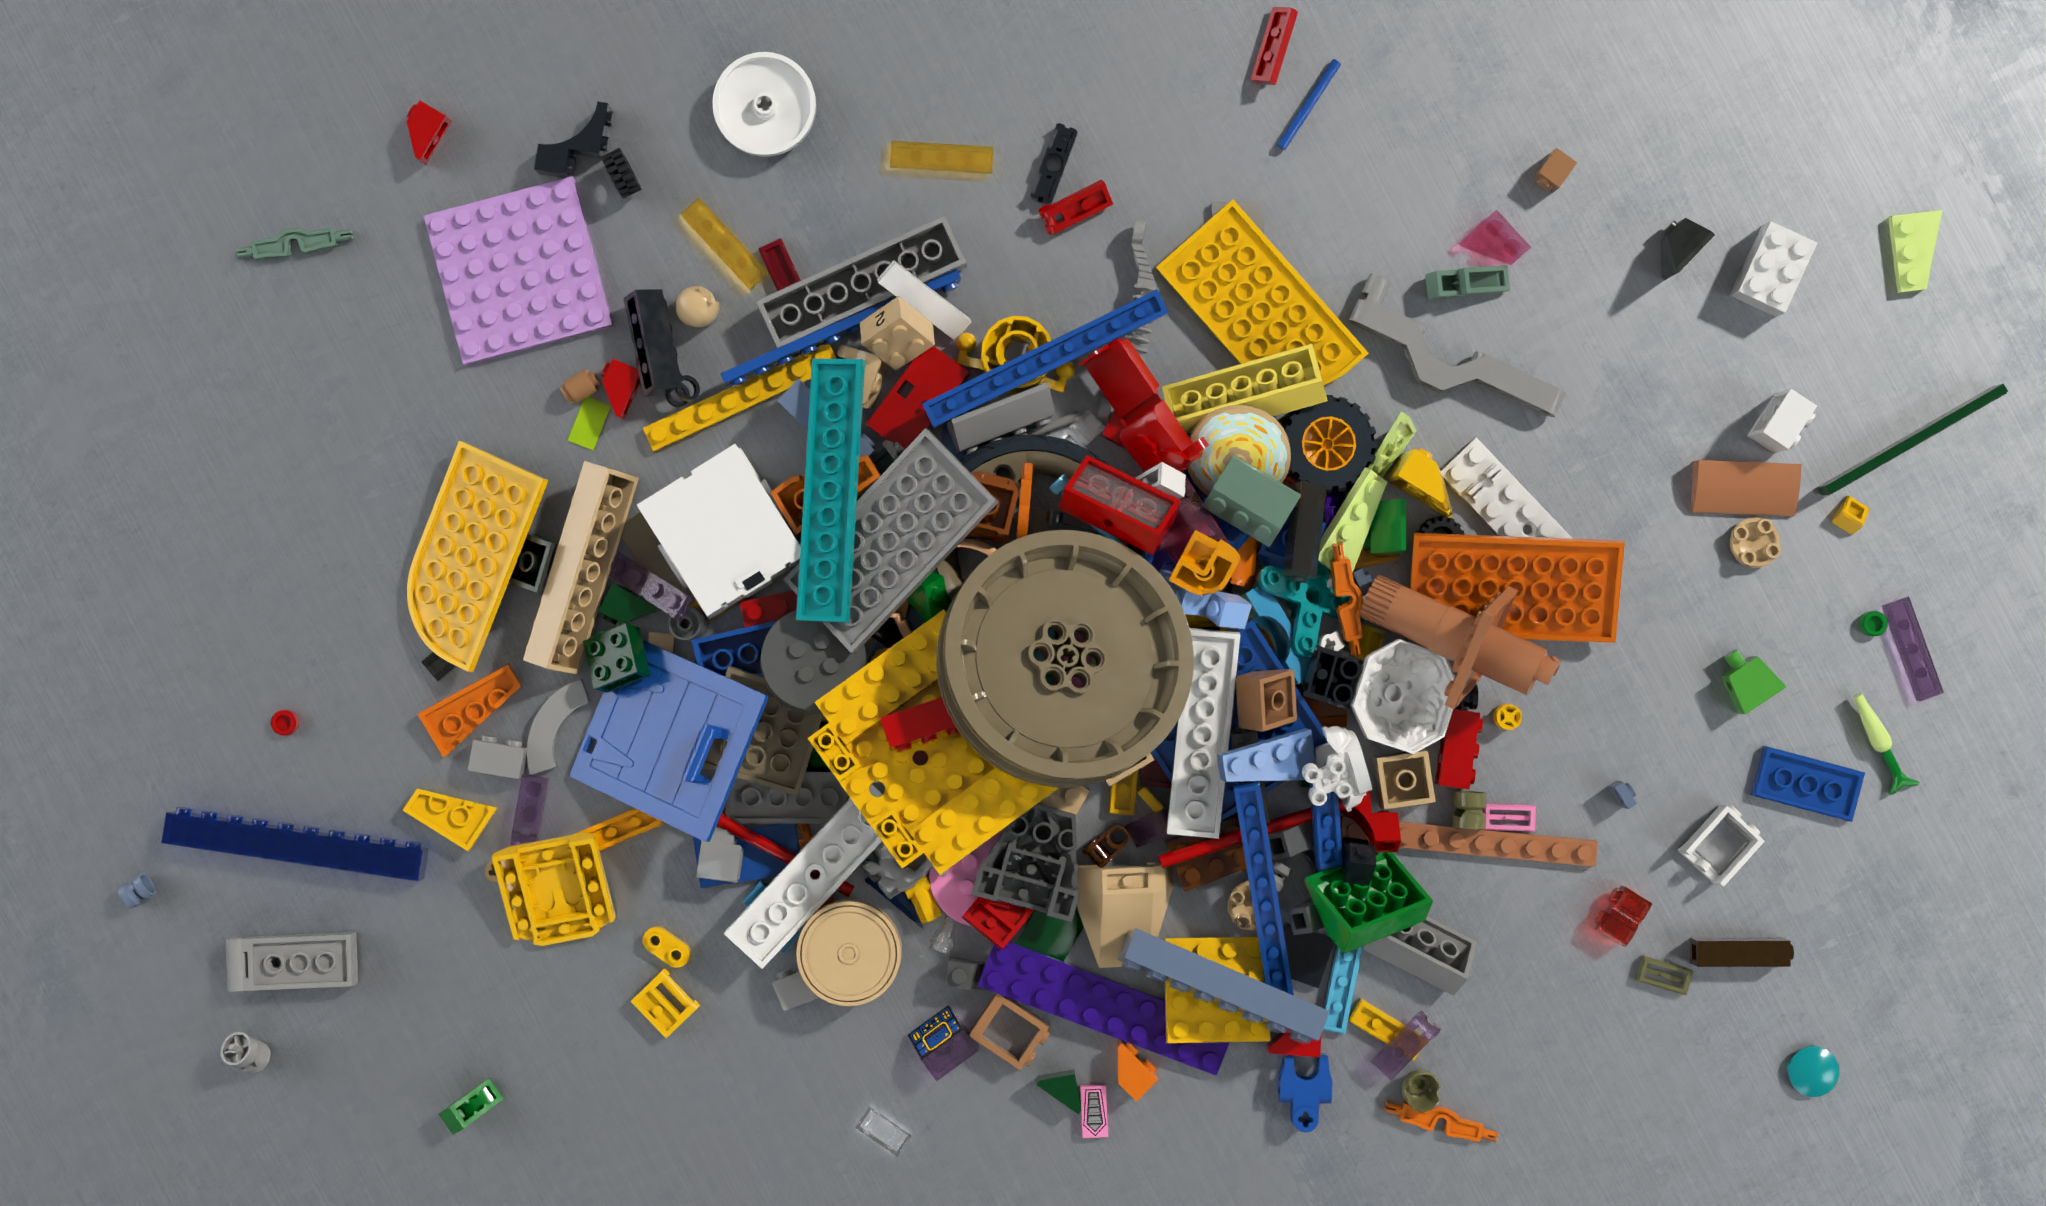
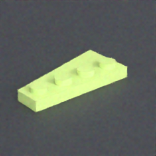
[1310,467,1387,573]

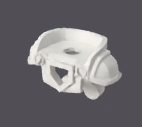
[1302,726,1373,812]

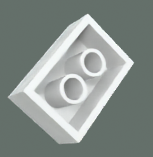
[1729,221,1817,317]

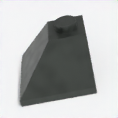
[1661,218,1715,280]

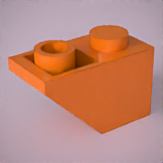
[1117,1040,1159,1102]

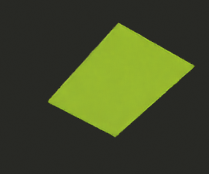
[567,397,611,451]

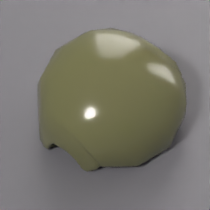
[1401,1069,1441,1113]

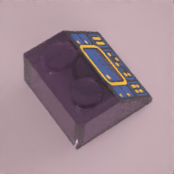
[907,1004,979,1081]

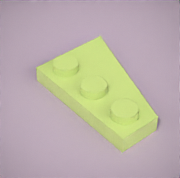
[1888,210,1942,293]

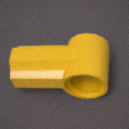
[905,874,942,924]

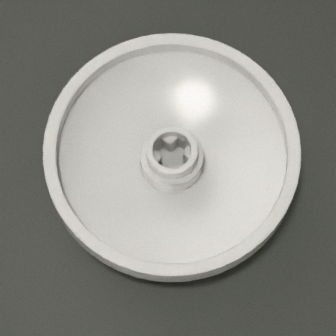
[712,52,816,157]

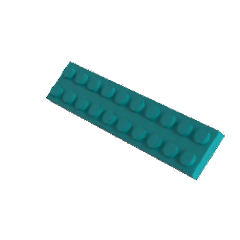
[796,359,865,623]

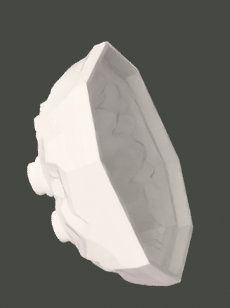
[1350,639,1455,754]

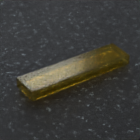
[890,141,994,174]
[680,197,769,291]

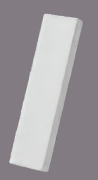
[877,260,972,341]

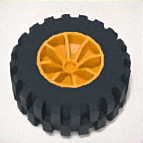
[1281,395,1377,495]

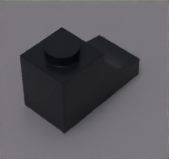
[1341,837,1377,886]

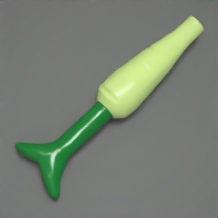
[1853,693,1920,795]

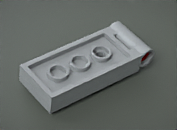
[226,932,358,992]

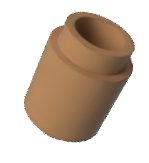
[560,368,601,404]

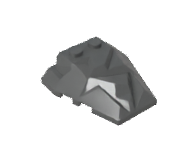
[971,804,1079,922]

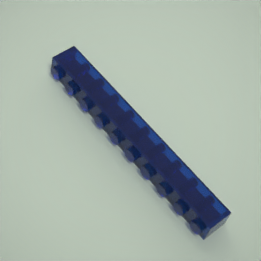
[161,807,429,881]

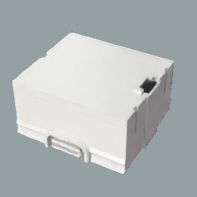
[637,444,801,619]

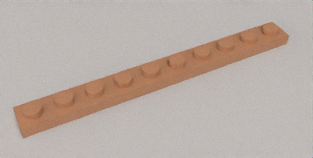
[1341,816,1598,867]

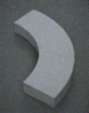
[527,678,590,775]

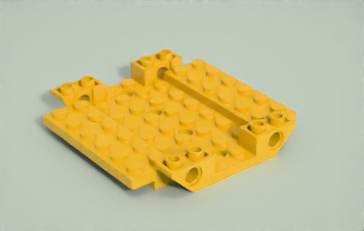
[808,610,1059,875]

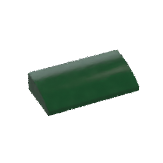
[1015,907,1084,962]

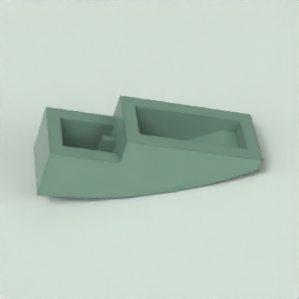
[1425,265,1510,300]

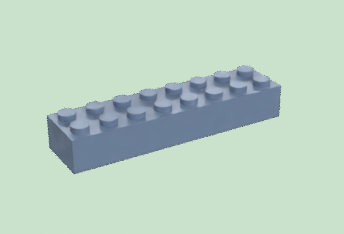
[1117,928,1330,1044]

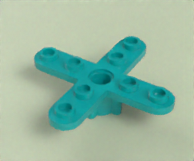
[1257,535,1365,657]

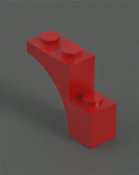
[1338,791,1401,853]

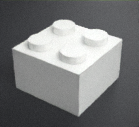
[1747,389,1817,453]

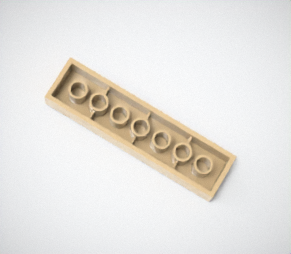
[523,461,639,675]

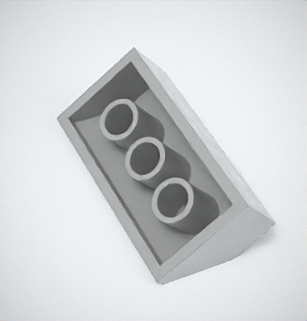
[946,382,1055,456]
[1362,916,1477,996]

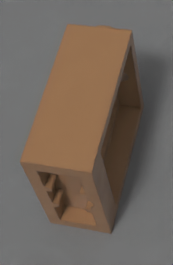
[969,993,1050,1070]

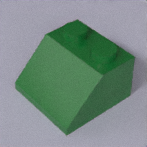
[1363,498,1406,557]

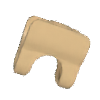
[837,345,888,409]

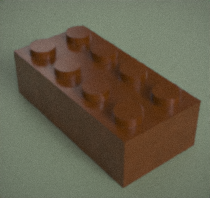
[1164,811,1268,892]

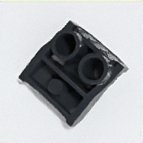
[1302,645,1363,710]

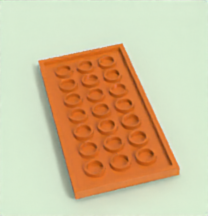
[1410,533,1625,643]

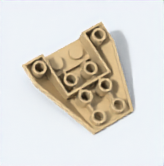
[1076,862,1173,968]

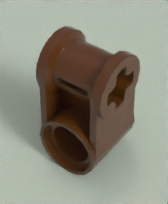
[1081,823,1129,868]

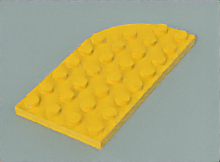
[1155,199,1369,385]
[407,441,549,672]

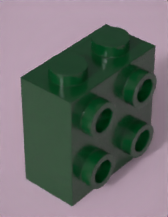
[583,622,651,693]

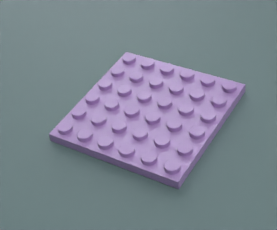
[424,176,614,365]

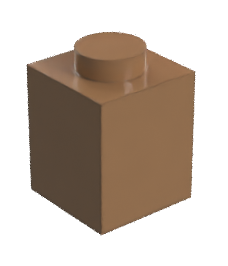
[1533,148,1577,192]

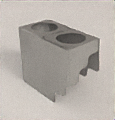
[696,826,744,883]

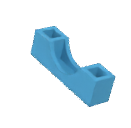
[1239,584,1311,685]

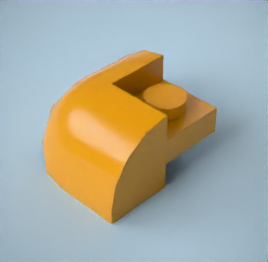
[1168,530,1240,596]

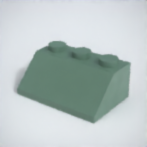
[1202,454,1301,547]

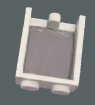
[1677,805,1765,887]

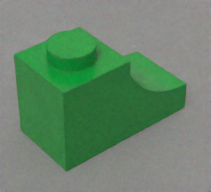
[438,1078,503,1135]

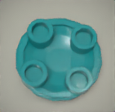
[1786,1045,1839,1097]

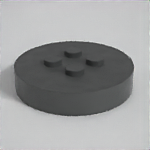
[760,610,866,714]

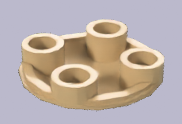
[1730,517,1781,568]
[1227,881,1257,931]

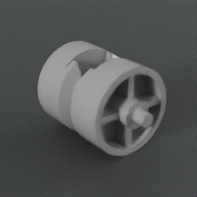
[221,1032,271,1074]

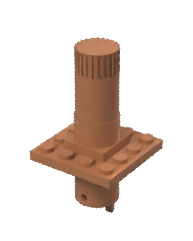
[1360,575,1561,709]

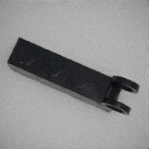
[623,289,700,408]

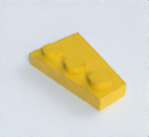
[403,789,498,852]

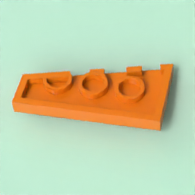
[417,663,522,758]

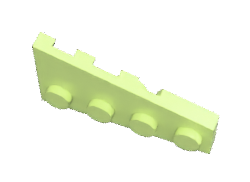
[1348,411,1417,494]

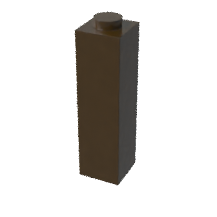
[1690,937,1794,967]

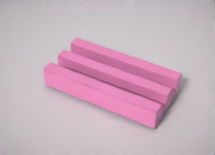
[1483,804,1536,831]

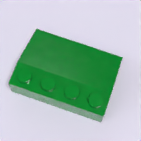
[1304,852,1433,954]

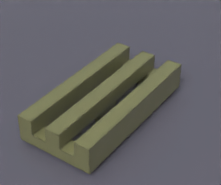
[1635,955,1693,995]

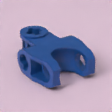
[1278,1053,1332,1133]

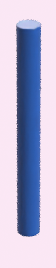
[1277,59,1341,150]

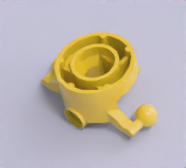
[956,316,1076,396]

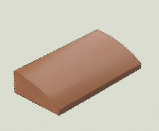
[1691,460,1802,516]

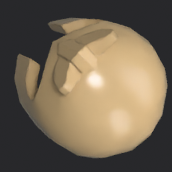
[676,286,720,328]

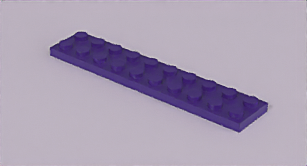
[977,941,1230,1076]

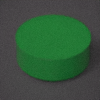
[1859,611,1888,636]

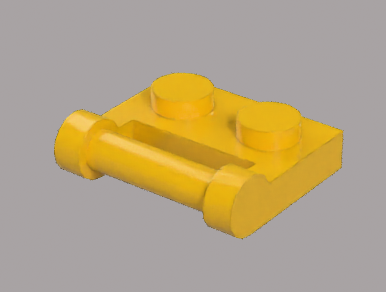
[631,968,700,1038]

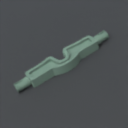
[236,228,353,260]

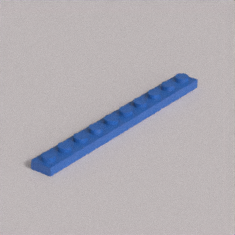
[720,269,961,387]
[922,289,1169,428]
[1233,781,1294,996]

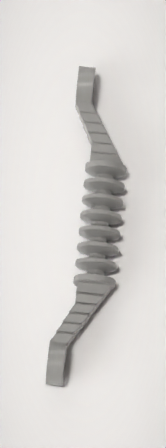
[1098,220,1159,423]

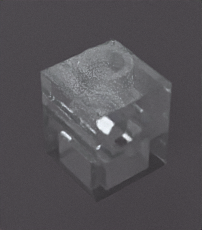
[1065,409,1105,448]

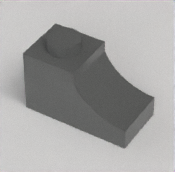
[945,956,987,990]

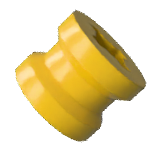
[1492,704,1522,730]

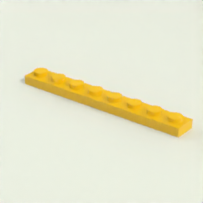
[643,343,837,452]

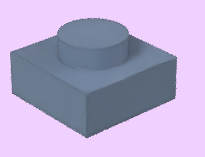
[1352,568,1373,596]
[1609,780,1637,809]

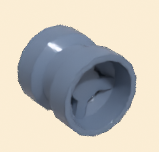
[117,873,156,908]

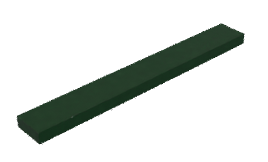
[1817,383,2008,496]

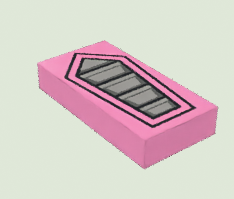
[1080,1084,1108,1138]

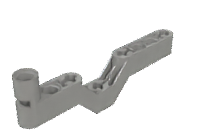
[1348,273,1566,417]

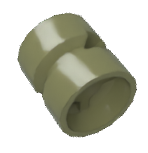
[1452,791,1487,830]

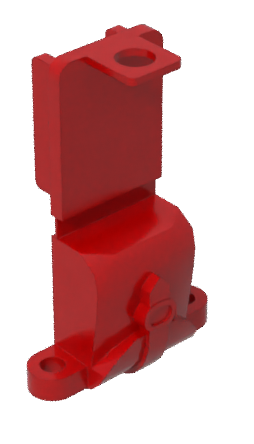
[1079,338,1209,473]

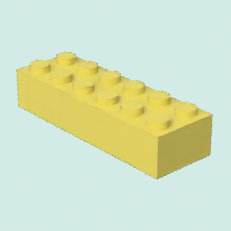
[1162,344,1328,433]

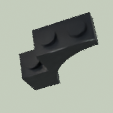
[534,101,615,178]

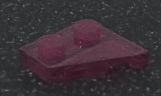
[1459,209,1531,265]

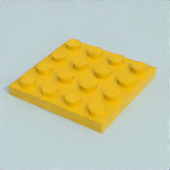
[1163,937,1270,1043]

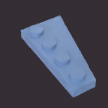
[1217,728,1316,782]

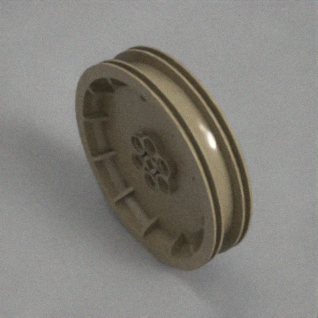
[936,530,1194,788]

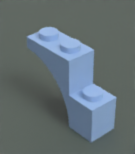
[1160,570,1252,629]

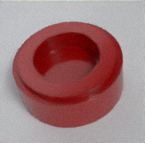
[271,710,299,736]

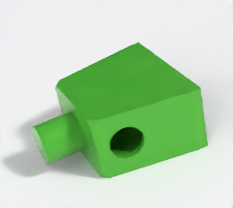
[1721,649,1786,714]

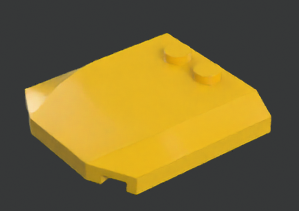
[491,832,616,946]

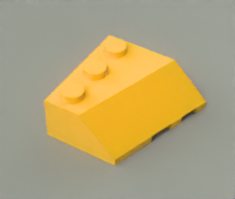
[1386,448,1453,518]

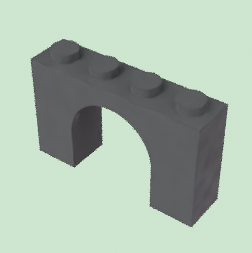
[1268,821,1326,935]

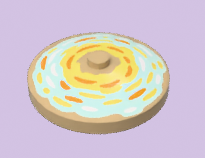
[1188,405,1291,496]

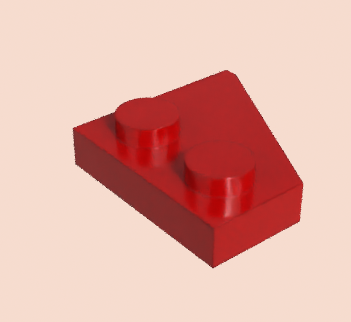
[962,897,1034,951]

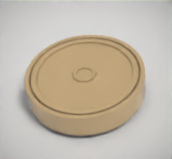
[796,899,902,1006]

